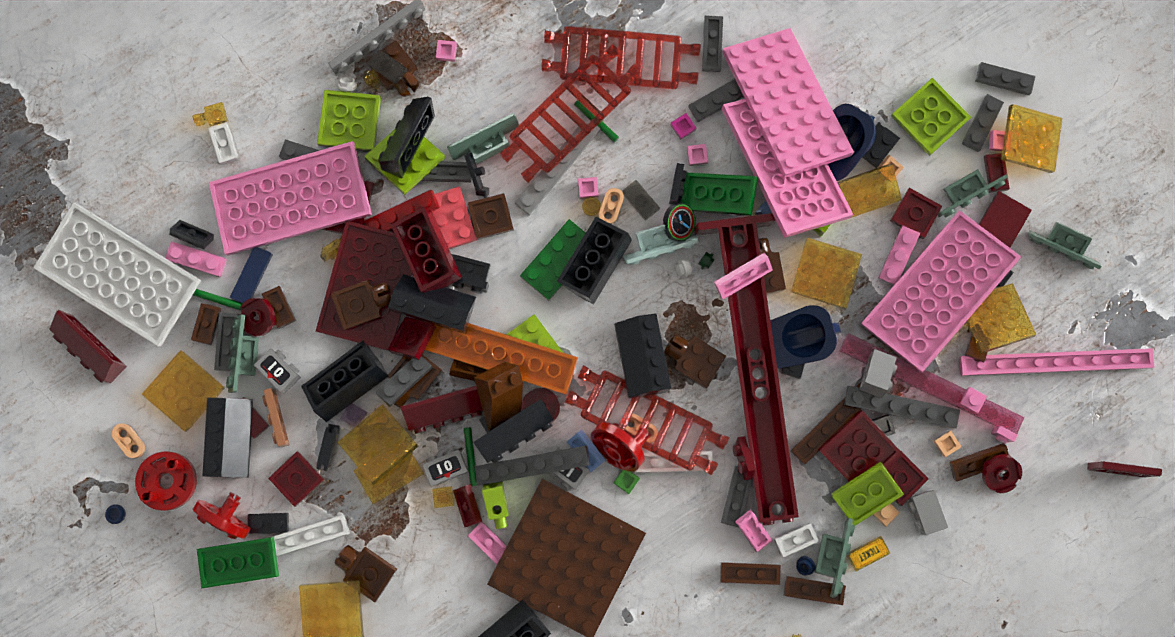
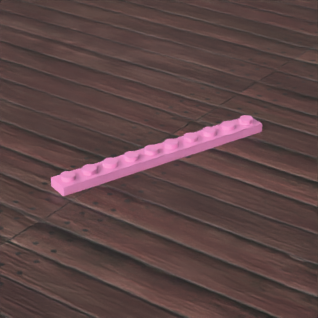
[959,348,1154,376]

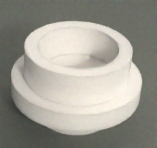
[338,77,357,92]
[676,259,692,279]

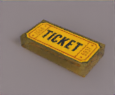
[847,536,891,572]

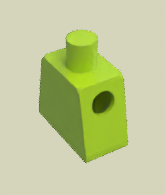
[482,481,509,529]

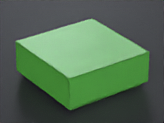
[613,470,640,494]

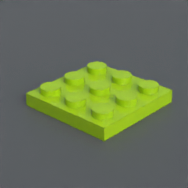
[891,78,972,156]
[317,90,381,151]
[364,129,445,195]

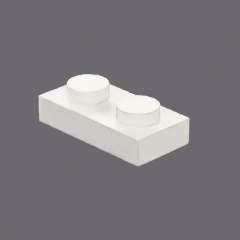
[208,123,239,165]
[774,523,819,557]

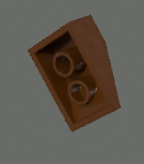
[474,362,523,431]

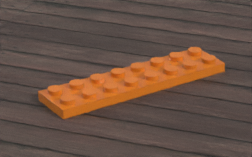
[425,323,578,394]

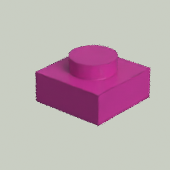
[670,113,697,140]

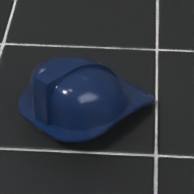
[828,103,876,181]
[770,305,841,368]

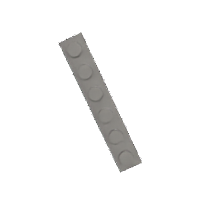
[328,0,425,74]
[515,118,600,216]

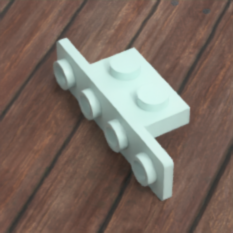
[623,225,699,265]

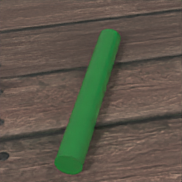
[574,99,619,143]
[193,289,243,310]
[463,427,477,486]

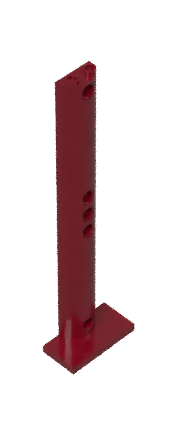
[694,213,799,525]

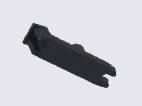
[465,152,489,198]
[316,424,340,471]

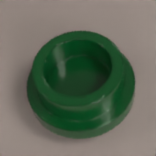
[698,252,714,270]

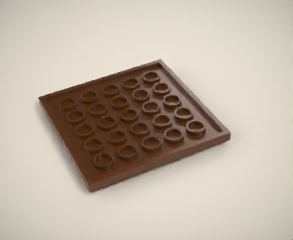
[487,479,646,637]

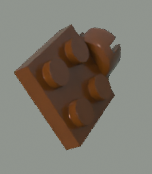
[366,40,419,97]
[759,238,786,293]
[331,280,392,330]
[665,335,726,389]
[387,355,442,408]
[334,545,397,602]

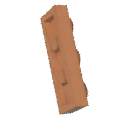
[262,388,290,447]

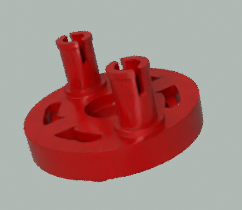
[591,423,650,472]
[135,451,197,511]
[192,492,251,539]

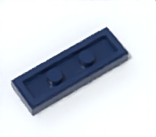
[230,247,273,303]

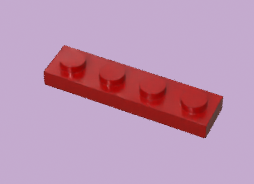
[364,190,440,232]

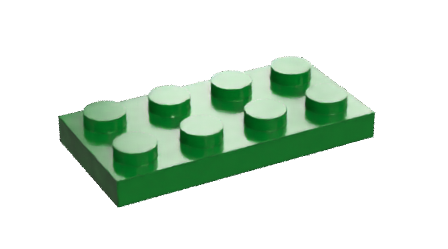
[681,172,758,216]
[520,219,586,301]
[197,537,279,589]

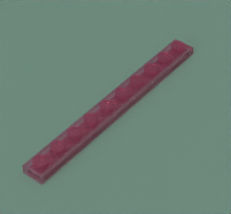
[839,333,1025,434]

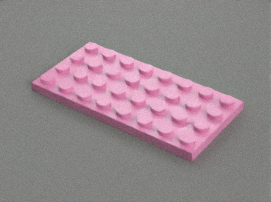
[722,28,854,178]
[721,99,853,238]
[209,141,372,256]
[861,210,1021,373]

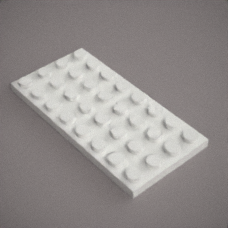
[34,203,201,346]

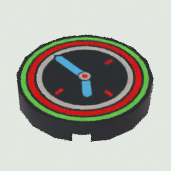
[663,203,696,241]

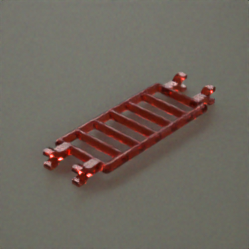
[541,26,701,89]
[500,44,640,183]
[565,365,730,475]

